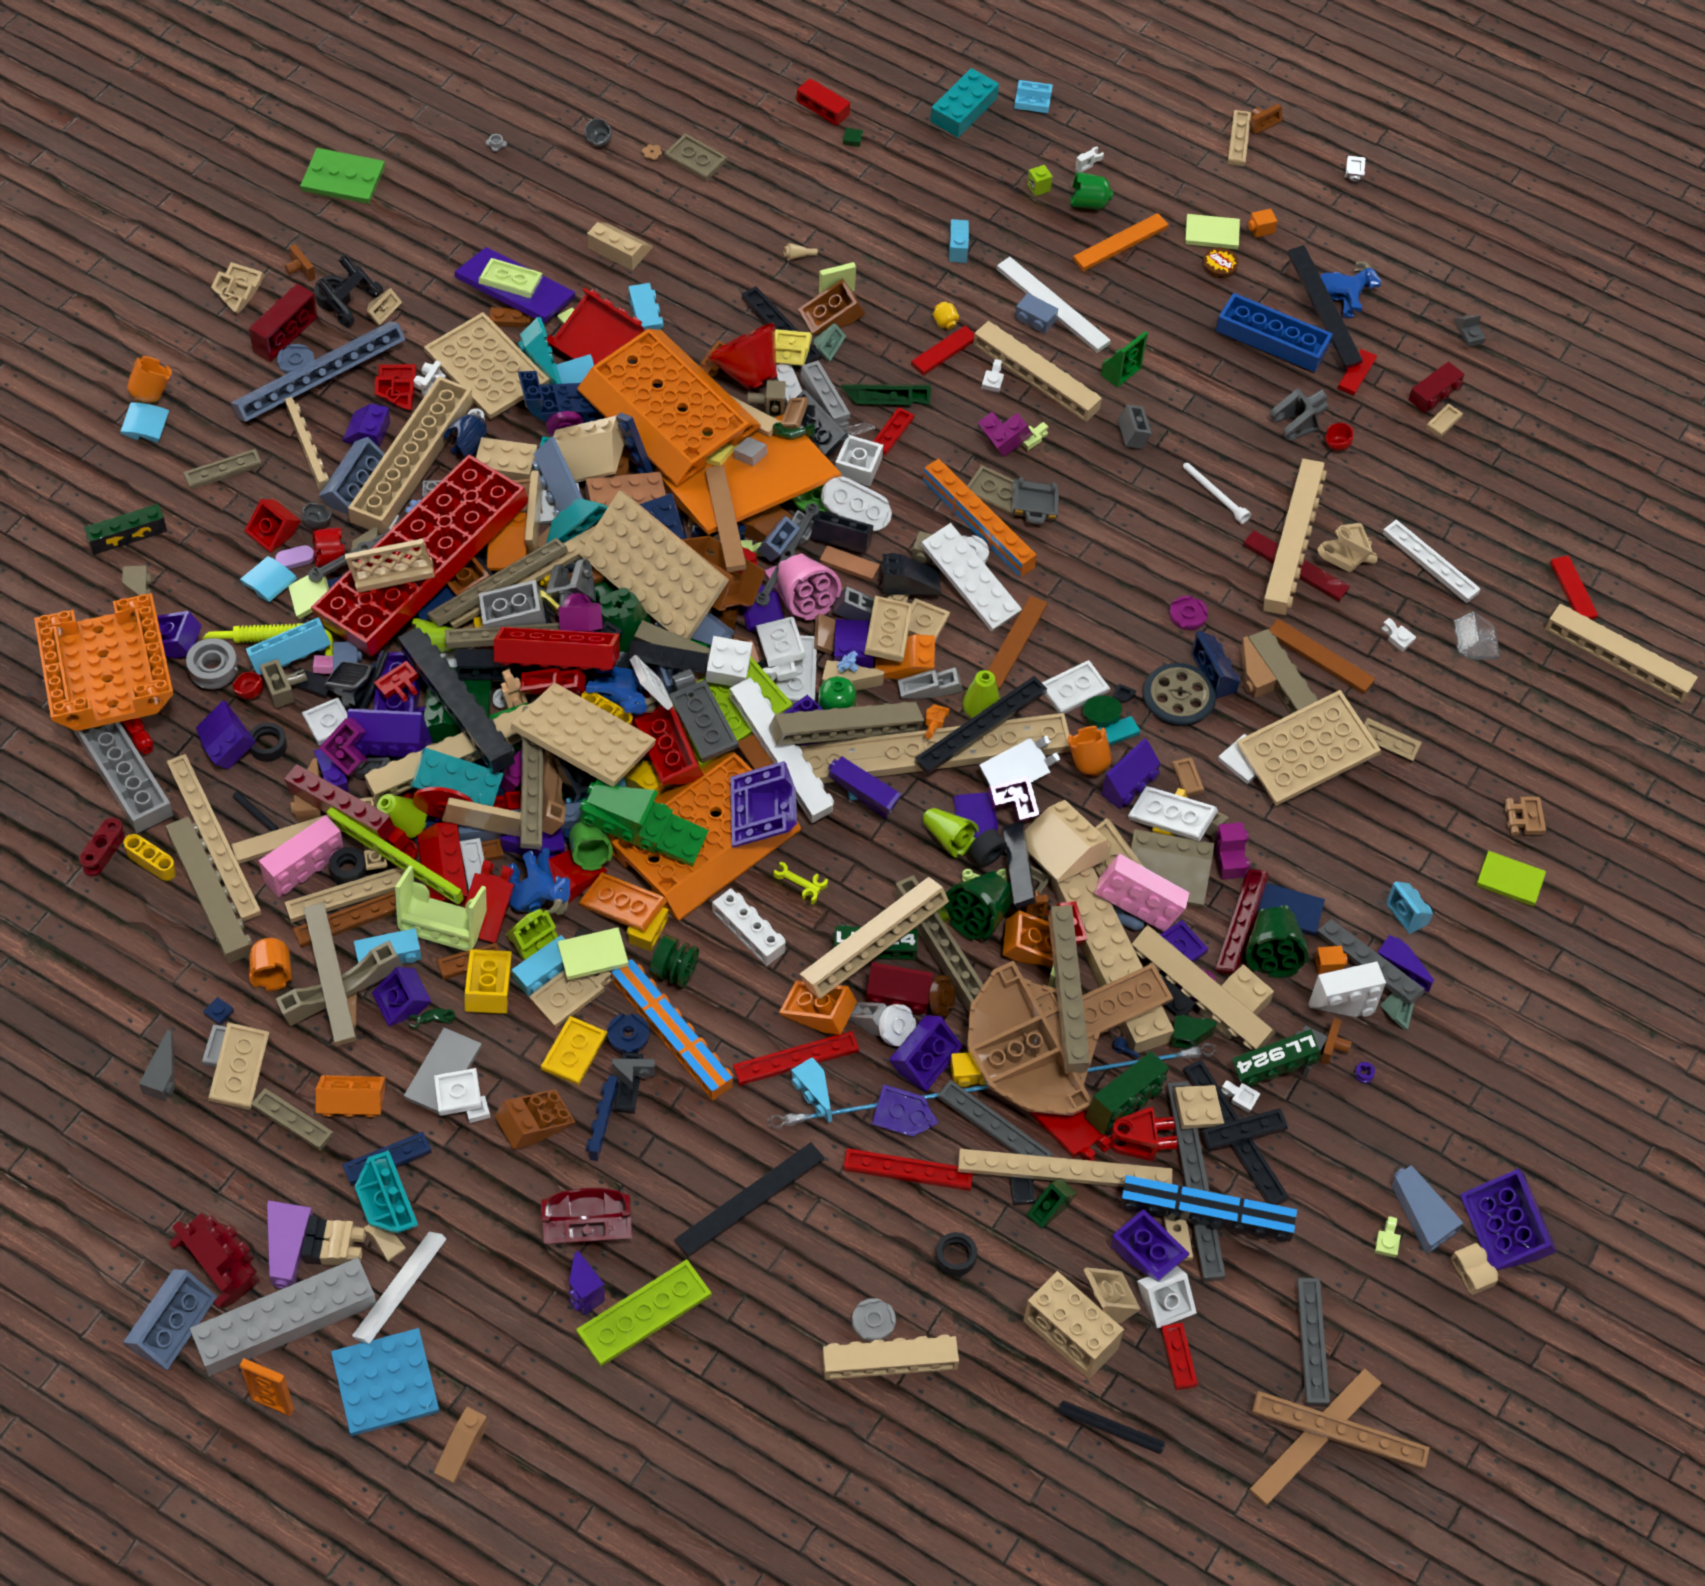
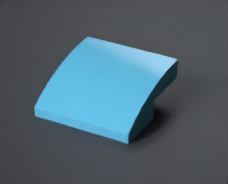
[1014,80,1053,113]
[556,354,594,384]
[120,402,169,443]
[240,556,297,602]

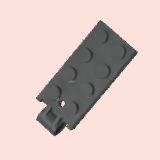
[669,669,739,762]

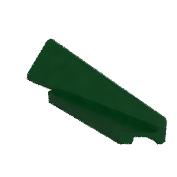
[841,384,931,405]

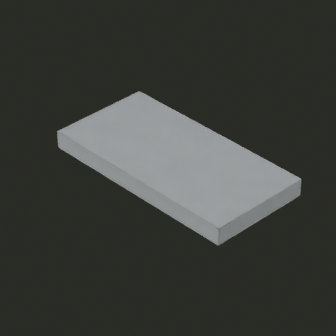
[404,1028,482,1114]

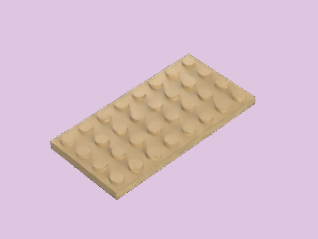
[579,490,729,640]

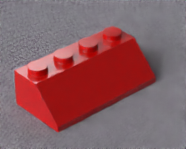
[634,705,704,785]
[417,822,467,906]

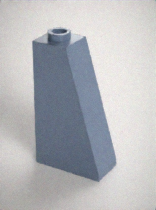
[655,612,735,645]
[1391,1165,1463,1255]

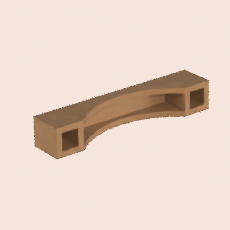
[542,749,566,835]

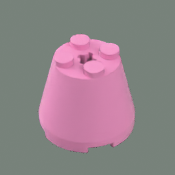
[777,554,842,620]

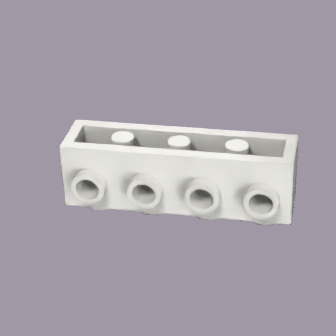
[712,888,786,967]

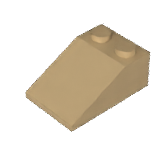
[1198,965,1274,1040]
[1084,1267,1141,1323]

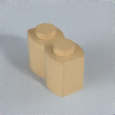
[1451,1243,1498,1295]

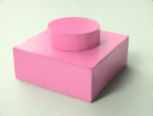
[313,655,333,674]

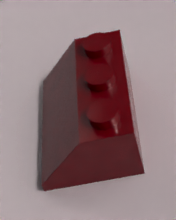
[866,962,934,1015]

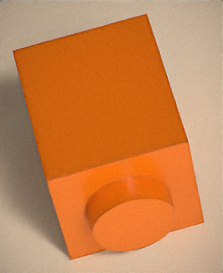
[1248,209,1278,238]
[1314,946,1348,975]

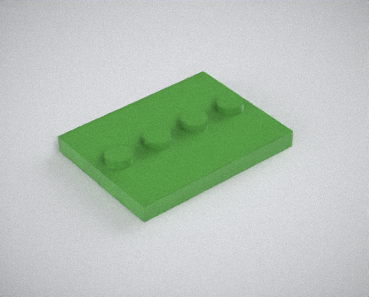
[300,148,385,204]

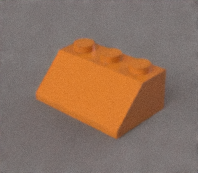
[316,1075,386,1117]

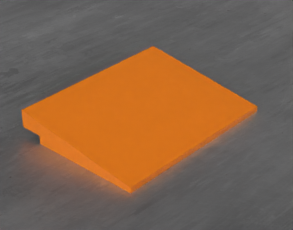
[654,414,842,535]

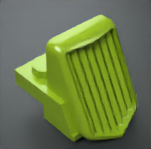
[507,909,558,961]

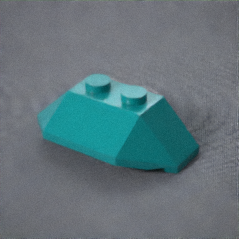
[546,498,609,544]
[355,1150,418,1233]

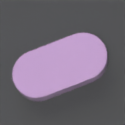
[275,545,314,569]

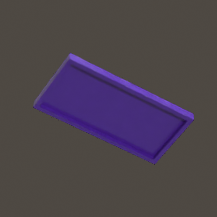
[454,247,575,323]

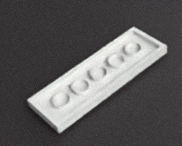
[920,523,1022,632]

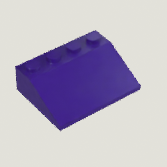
[1460,1168,1558,1271]

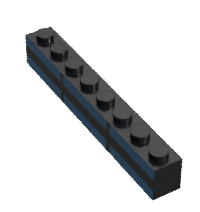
[1120,1175,1297,1242]

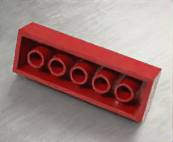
[494,627,620,671]

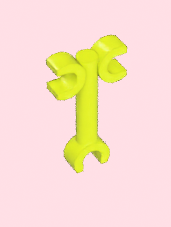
[773,862,828,904]

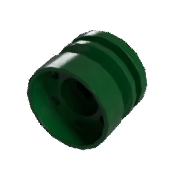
[649,935,699,988]

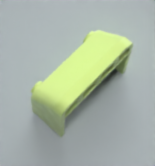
[395,866,487,951]

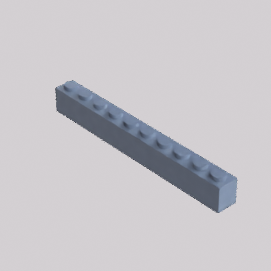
[231,321,405,422]

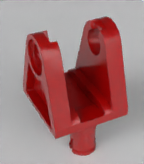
[1109,1107,1177,1161]

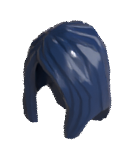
[443,414,487,458]

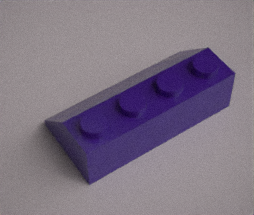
[374,652,421,712]
[347,709,433,757]

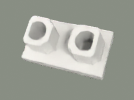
[414,361,446,397]

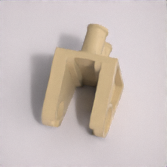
[1318,523,1378,572]

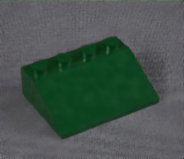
[424,667,492,743]

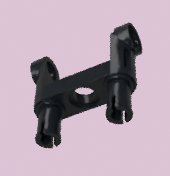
[315,253,384,328]

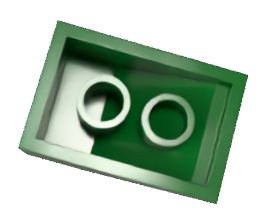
[1101,331,1148,388]

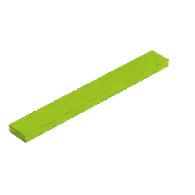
[327,807,463,904]

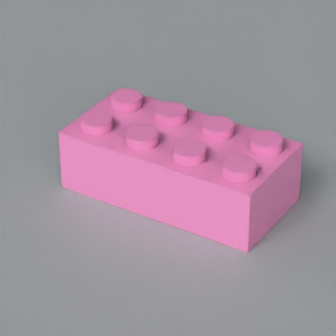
[259,815,344,898]
[1095,854,1190,932]

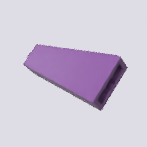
[267,1200,313,1289]

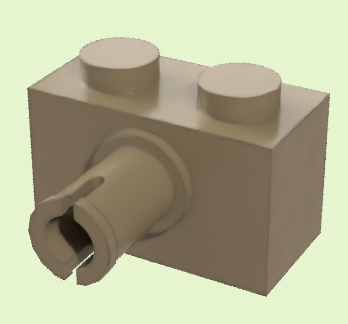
[748,380,786,418]
[259,659,308,709]

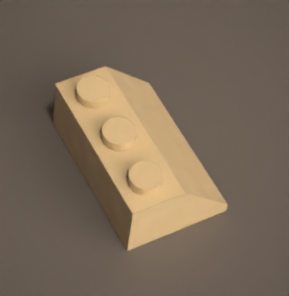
[587,222,652,271]

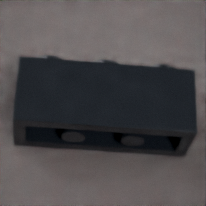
[811,510,874,553]

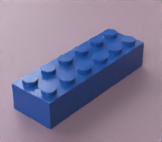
[1216,293,1333,372]

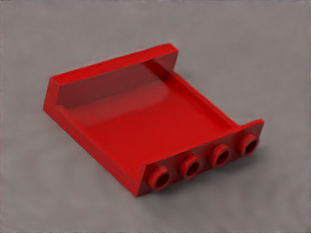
[547,288,645,365]

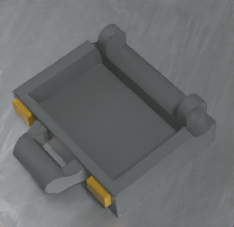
[1011,477,1059,525]

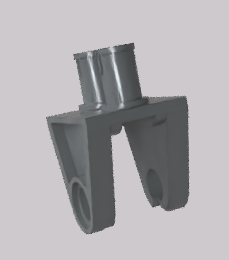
[1269,388,1329,441]
[546,558,596,607]

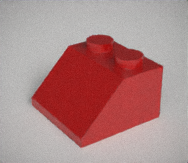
[244,499,301,552]

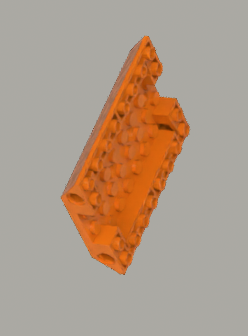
[577,329,761,486]
[34,593,173,731]
[607,752,801,922]

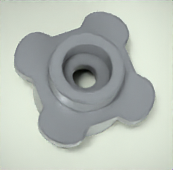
[486,134,507,152]

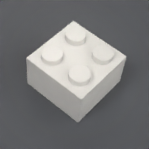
[835,435,883,486]
[706,636,752,686]

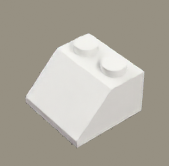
[1137,1266,1197,1329]

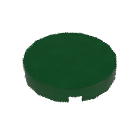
[1083,695,1122,727]

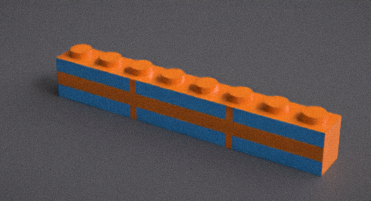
[923,458,1037,578]
[611,959,733,1101]

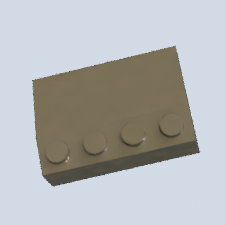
[1131,829,1214,907]

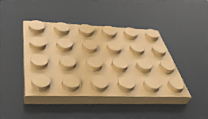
[424,312,550,419]
[510,682,656,787]
[1237,690,1381,806]

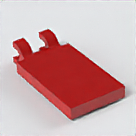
[464,860,515,943]
[1030,1110,1112,1161]

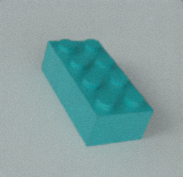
[930,68,999,138]
[410,748,503,807]

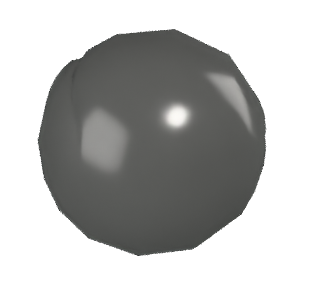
[584,118,612,147]
[301,503,332,529]

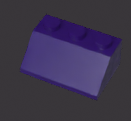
[1102,738,1160,809]
[889,1015,963,1091]

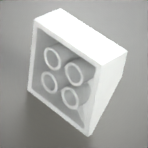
[1308,962,1386,1017]

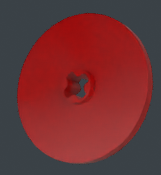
[413,787,474,819]

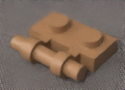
[1505,797,1546,836]

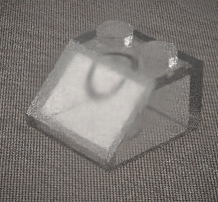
[1454,611,1500,660]

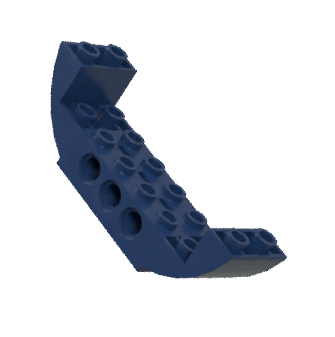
[518,371,662,423]

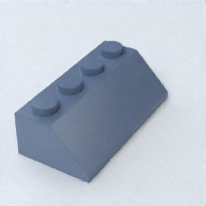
[319,437,385,515]
[532,437,583,516]
[123,1269,217,1370]

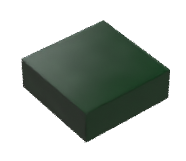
[843,127,863,147]

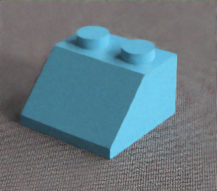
[1386,882,1433,934]

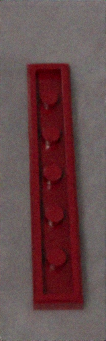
[1243,530,1350,602]
[1215,869,1269,974]

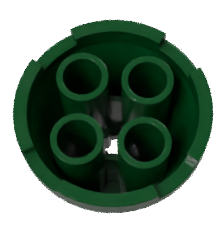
[598,588,654,652]
[943,871,1013,940]
[1246,905,1309,978]

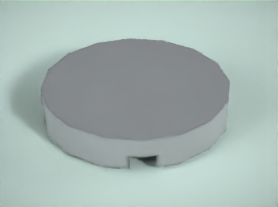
[852,1298,896,1342]

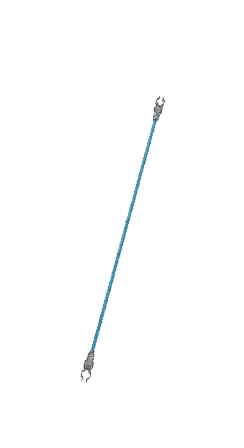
[768,1043,1217,1129]

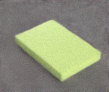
[1185,214,1240,250]
[479,258,542,298]
[557,928,629,980]

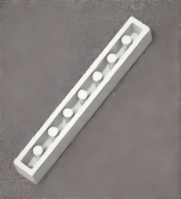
[729,677,834,823]

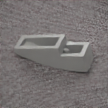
[898,667,963,699]

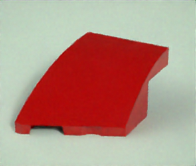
[375,364,417,411]

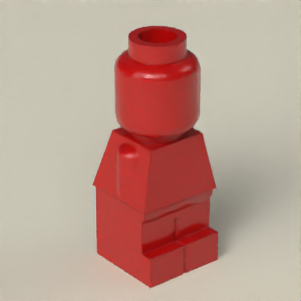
[120,717,154,754]

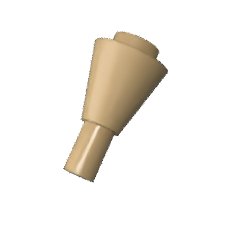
[784,243,818,261]

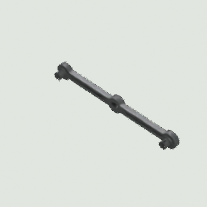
[755,503,819,607]
[308,530,390,583]

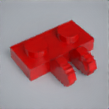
[374,661,419,703]

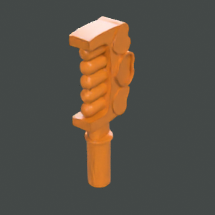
[925,704,950,739]

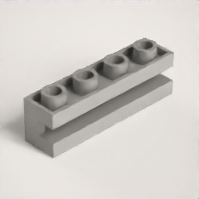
[800,360,850,429]

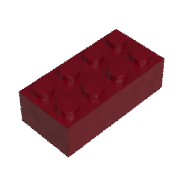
[249,283,318,363]

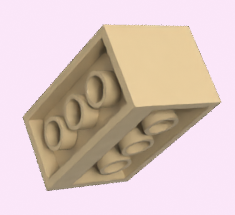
[1023,1271,1124,1379]

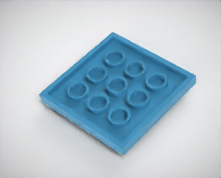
[331,1328,440,1436]

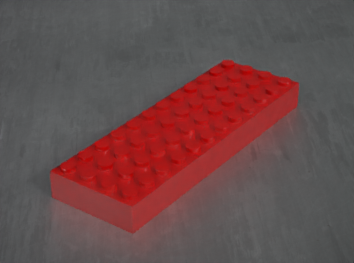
[311,455,528,657]

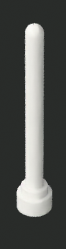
[1183,463,1251,524]

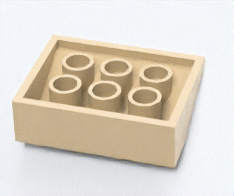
[553,416,624,483]
[1025,800,1110,883]

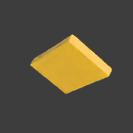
[541,1016,607,1086]

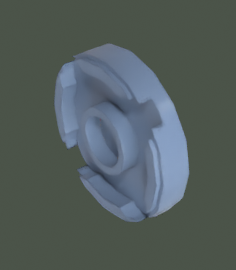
[277,344,314,374]

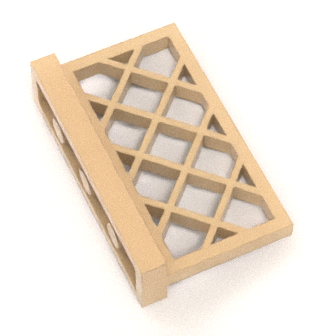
[345,539,435,593]

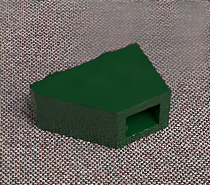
[1171,1015,1217,1050]

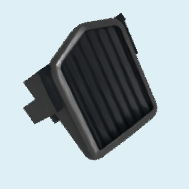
[325,661,375,711]

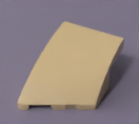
[211,262,265,314]

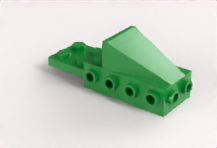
[579,779,709,867]

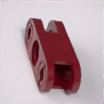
[79,817,125,877]

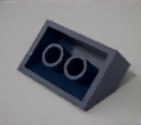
[1191,631,1240,699]

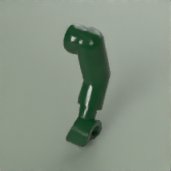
[773,422,815,439]
[408,1008,455,1030]

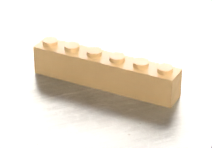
[822,1335,959,1380]

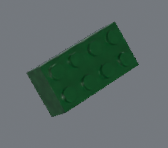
[1085,1051,1169,1135]

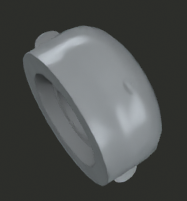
[186,638,238,689]

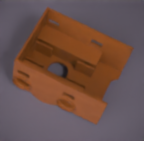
[681,536,766,611]

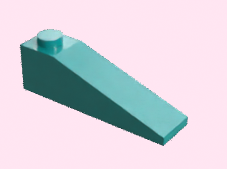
[518,317,562,384]

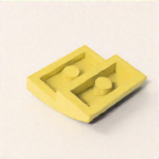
[775,330,812,366]

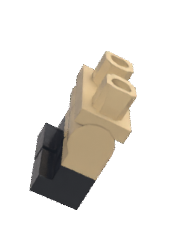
[302,1216,366,1265]

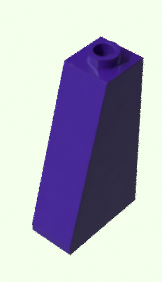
[828,756,901,819]

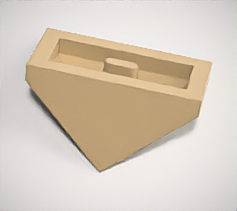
[367,288,402,326]
[364,1224,406,1262]

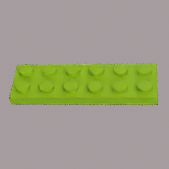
[576,1259,712,1367]

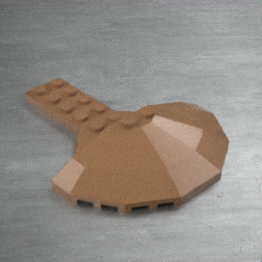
[967,960,1173,1116]

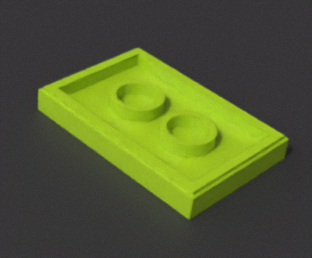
[1476,851,1546,907]

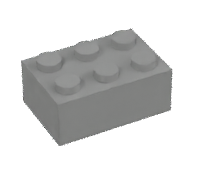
[479,580,546,627]

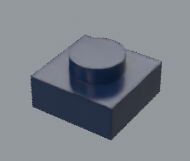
[203,997,234,1026]

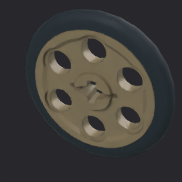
[1143,663,1216,725]

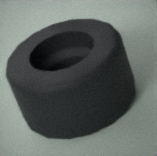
[968,829,1007,867]
[329,847,367,885]

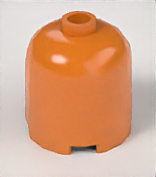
[127,356,172,404]
[1067,726,1112,776]
[249,938,292,991]

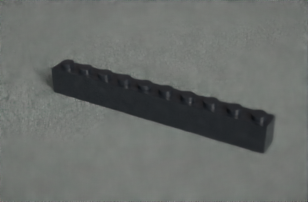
[398,627,515,774]
[454,649,654,682]

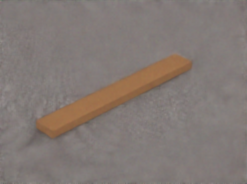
[705,465,747,572]
[1249,1368,1382,1506]
[1252,1391,1430,1470]

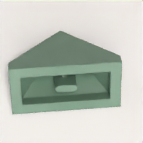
[813,323,846,362]
[1380,993,1414,1030]

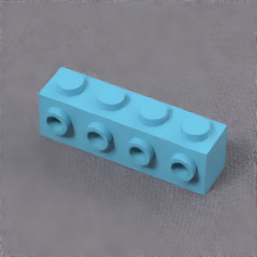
[246,617,331,675]

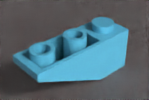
[791,1057,832,1122]

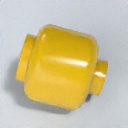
[933,302,959,330]

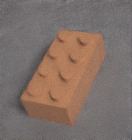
[585,472,666,506]

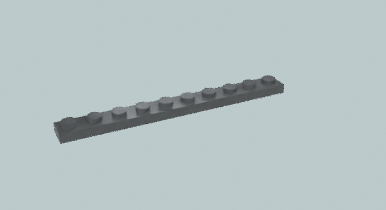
[1167,1081,1226,1282]

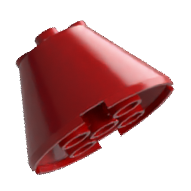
[707,323,778,390]

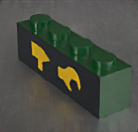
[84,504,167,555]

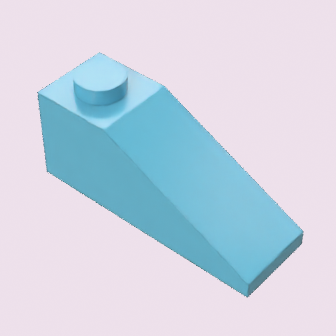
[949,219,969,263]

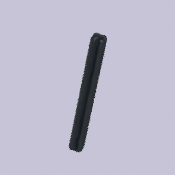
[1059,1400,1165,1454]

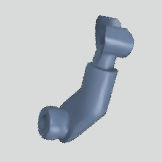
[1111,903,1144,931]

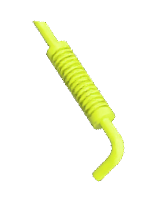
[203,623,333,656]

